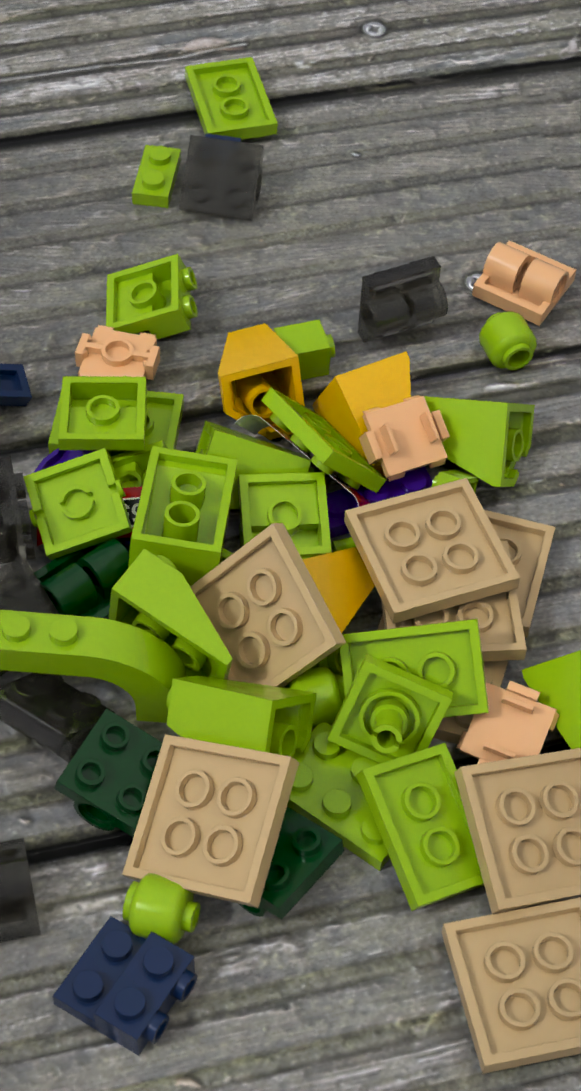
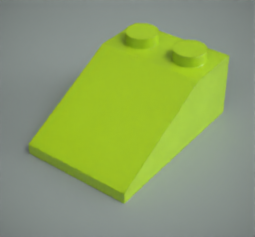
[128,446,238,585]
[109,549,233,679]

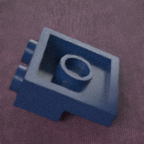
[53,916,198,1056]

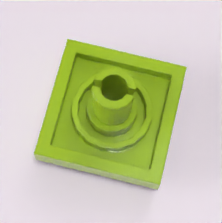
[327,654,453,763]

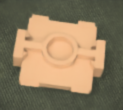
[75,325,160,380]
[359,395,450,482]
[456,681,559,764]

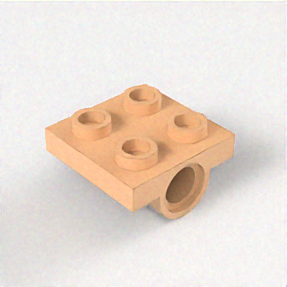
[472,240,576,326]

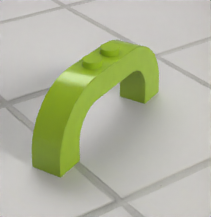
[0,610,187,723]

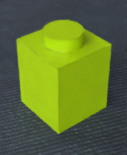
[274,319,335,380]

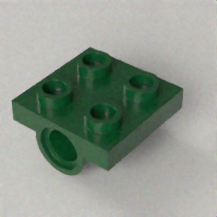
[26,538,129,619]
[54,708,162,837]
[239,807,345,920]

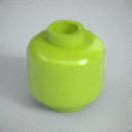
[479,311,537,370]
[286,666,345,728]
[123,873,201,944]

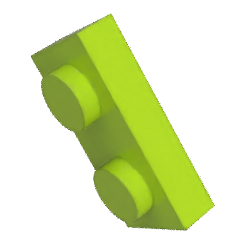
[132,145,181,208]

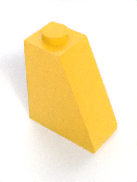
[218,323,305,440]
[312,351,411,477]
[302,547,375,633]

